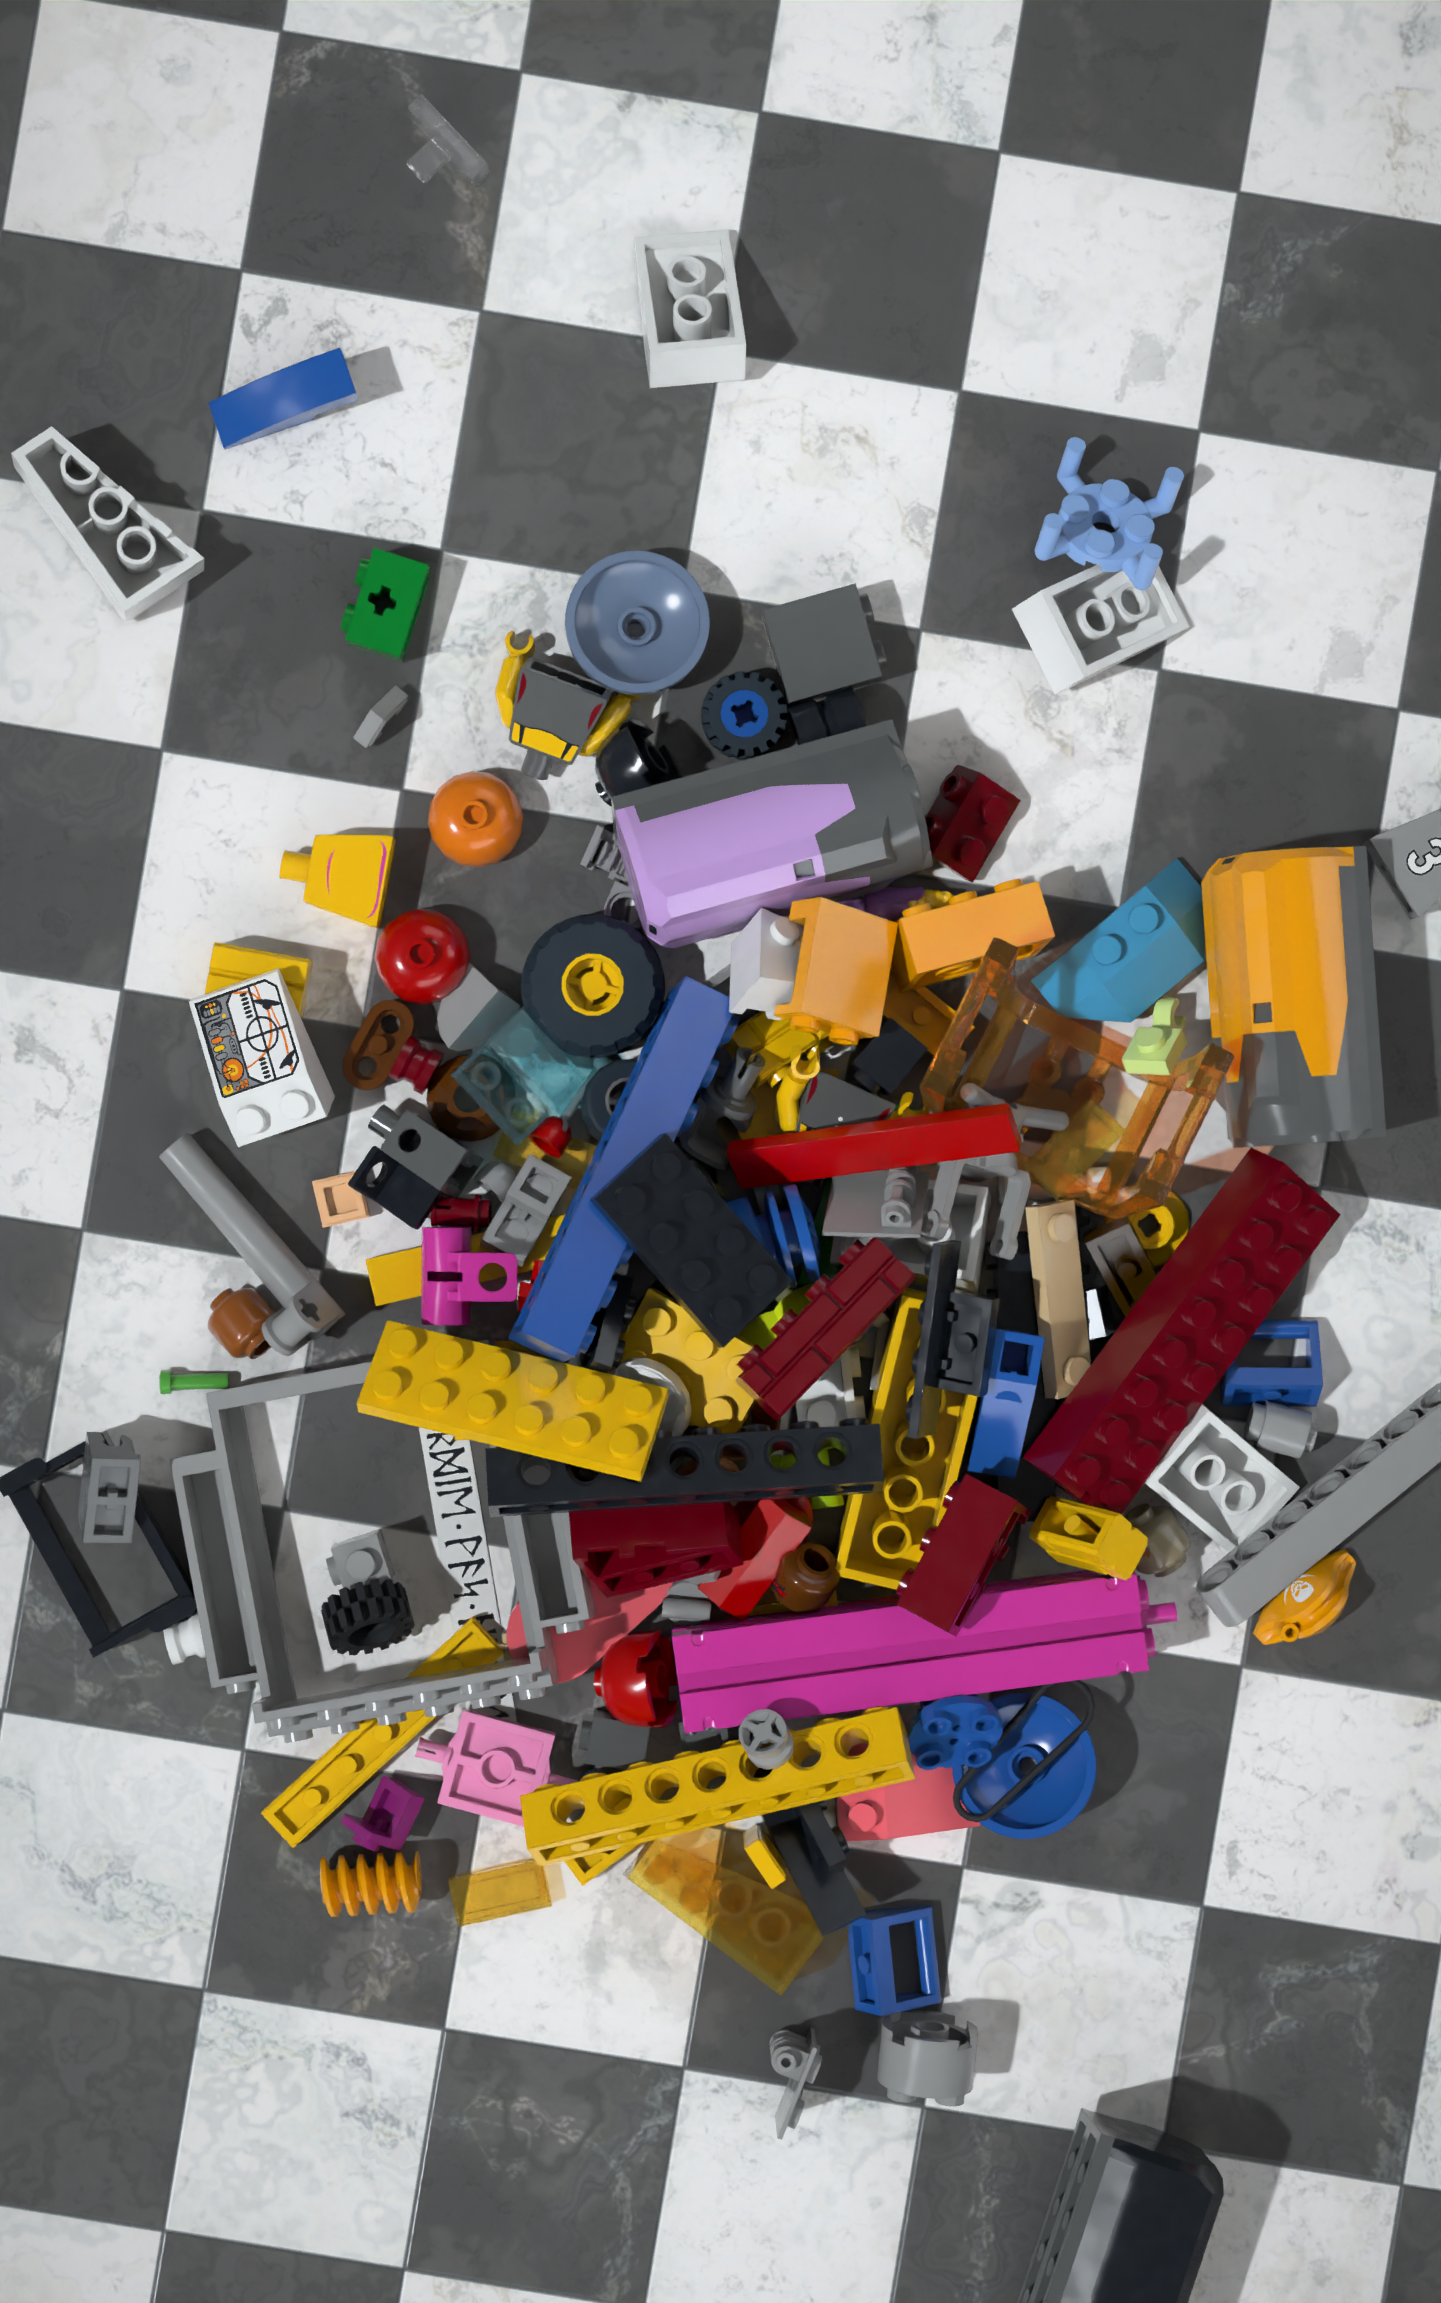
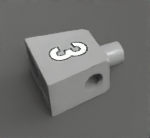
[1362,809,1441,919]

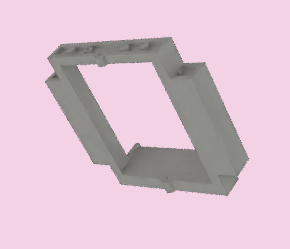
[170,1338,596,1743]

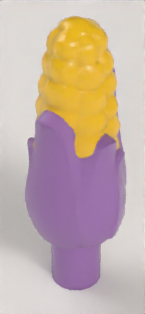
[840,887,953,922]

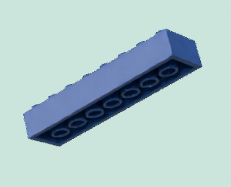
[508,976,739,1363]

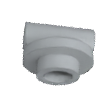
[662,1580,711,1626]

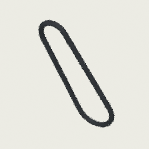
[953,1680,1095,1822]

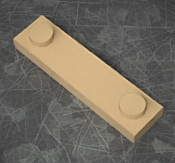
[1025,1200,1091,1399]

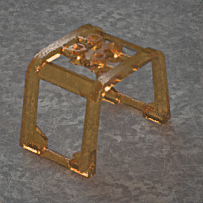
[920,938,1234,1219]

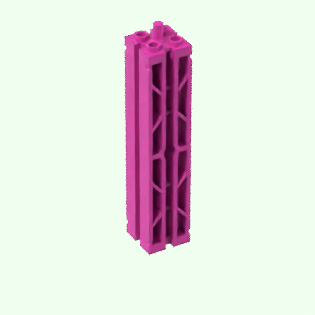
[672,1570,1177,1733]

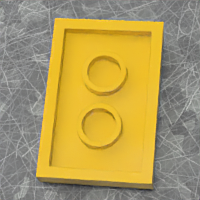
[607,1287,764,1434]

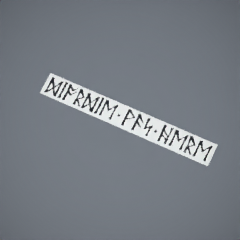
[419,1427,517,1722]

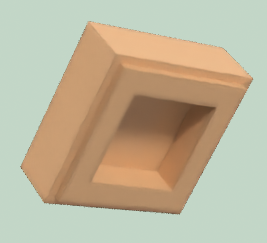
[312,1171,371,1228]

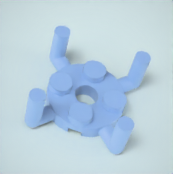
[1035,437,1184,590]

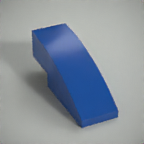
[208,347,359,450]

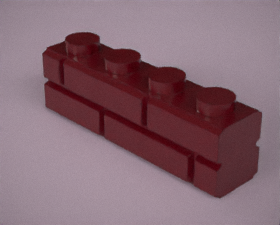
[735,1237,916,1421]

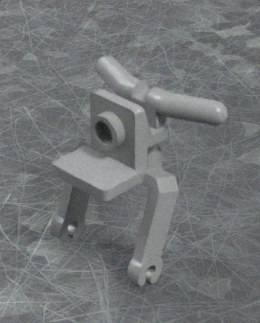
[921,1083,1069,1260]

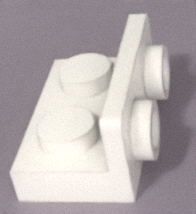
[796,1348,866,1427]

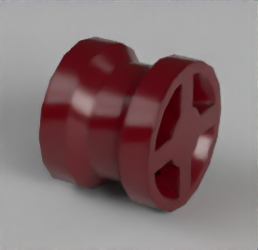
[388,1035,445,1095]

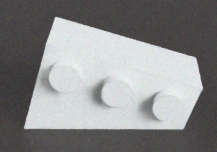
[729,908,804,1020]

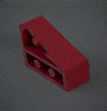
[896,1474,1032,1637]
[569,1502,744,1598]

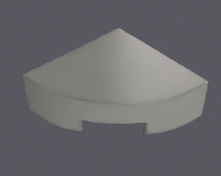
[353,685,408,748]

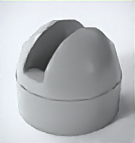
[474,1161,516,1202]

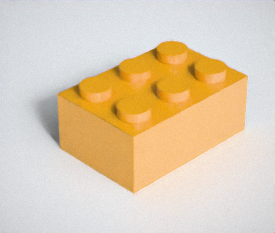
[891,878,1055,993]

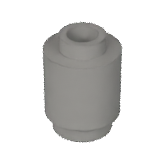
[1244,1401,1318,1459]

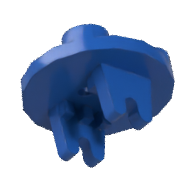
[907,1694,1003,1770]

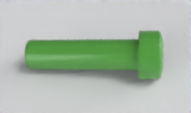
[159,1370,229,1394]

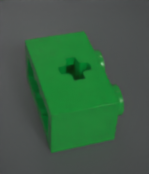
[340,548,432,663]

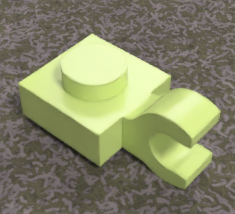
[1122,997,1187,1075]

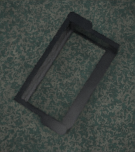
[0,1430,197,1658]

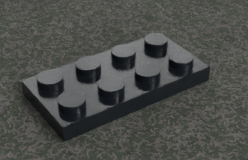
[590,1133,793,1348]

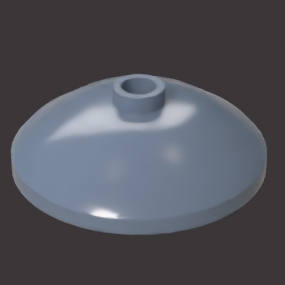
[565,551,710,695]

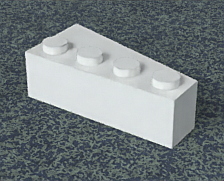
[11,426,204,623]

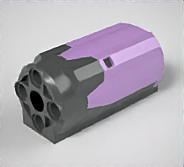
[611,719,933,949]

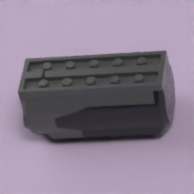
[1017,2108,1224,2303]

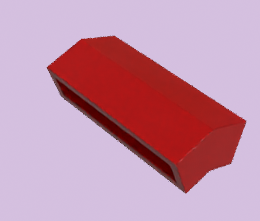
[698,1499,811,1621]

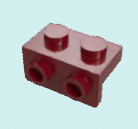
[925,765,1021,883]

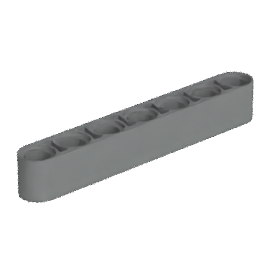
[1196,1383,1441,1627]

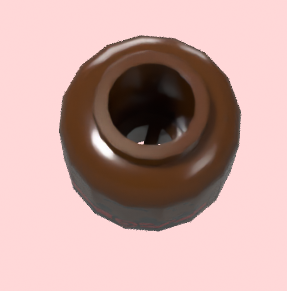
[771,1541,841,1614]

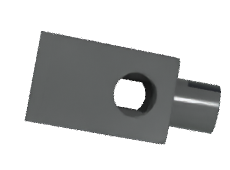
[368,1104,484,1198]

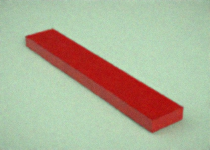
[726,1103,1022,1189]

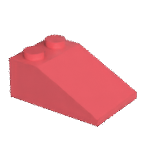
[835,1743,980,1842]

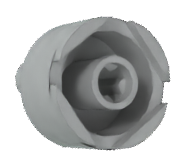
[877,2010,978,2106]

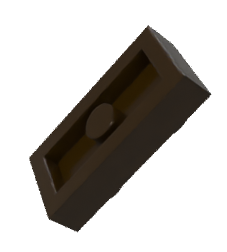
[1083,1215,1158,1318]

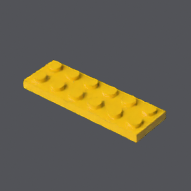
[357,1320,669,1482]

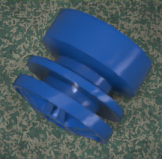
[726,1184,821,1289]

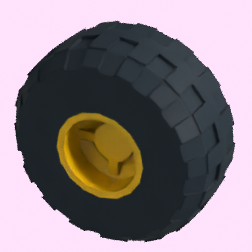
[521,914,665,1058]

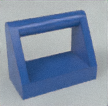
[1220,1320,1323,1407]
[847,1905,941,2016]

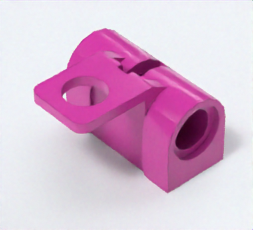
[421,1227,518,1325]

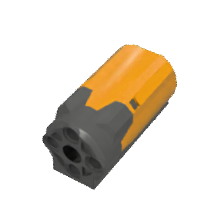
[1201,846,1386,1148]

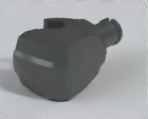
[679,1047,766,1170]

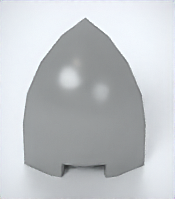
[437,963,521,1052]

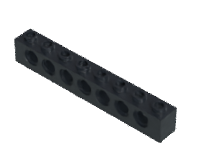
[485,1418,884,1517]

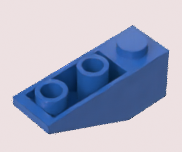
[967,1328,1045,1479]

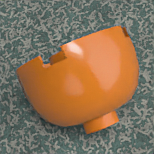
[428,771,524,867]

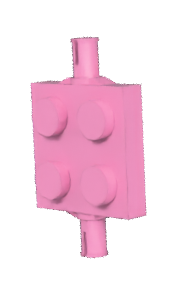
[415,1708,578,1827]

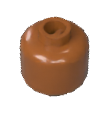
[208,1288,276,1359]

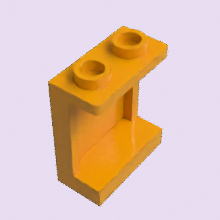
[774,897,898,1045]

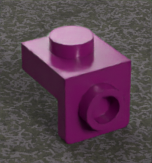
[340,1775,425,1851]

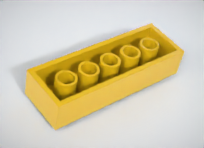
[834,1288,978,1590]

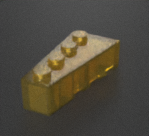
[623,1839,825,1996]

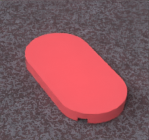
[506,1578,673,1683]

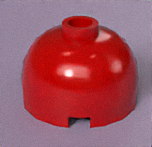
[374,908,471,1005]
[594,1630,678,1728]

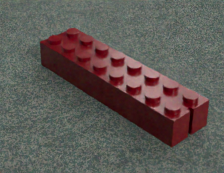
[1023,1148,1341,1514]

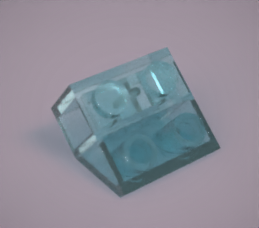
[451,1008,587,1146]

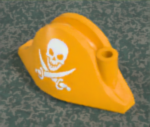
[1253,1549,1356,1645]

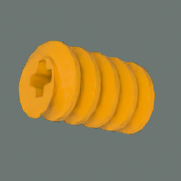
[320,1851,422,1917]

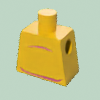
[279,834,396,930]

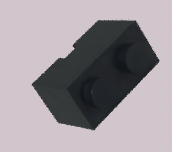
[849,1018,928,1095]

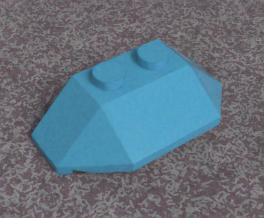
[1030,858,1205,1023]

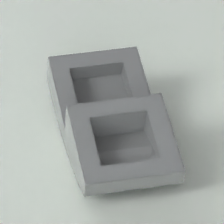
[480,1154,572,1268]

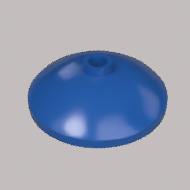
[952,1693,1097,1839]

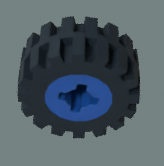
[701,671,787,760]

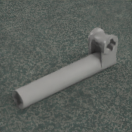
[159,1133,346,1356]

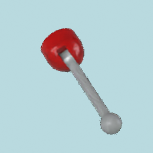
[529,1057,612,1158]

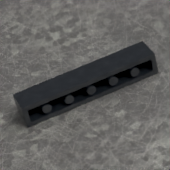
[985,1231,1056,1522]

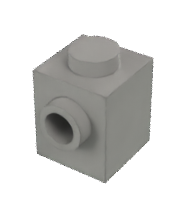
[326,1529,395,1590]

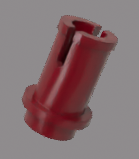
[431,1194,492,1232]

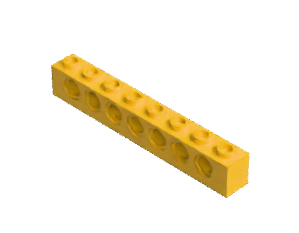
[520,1707,916,1866]

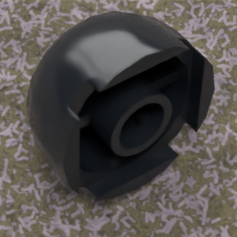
[595,717,683,807]

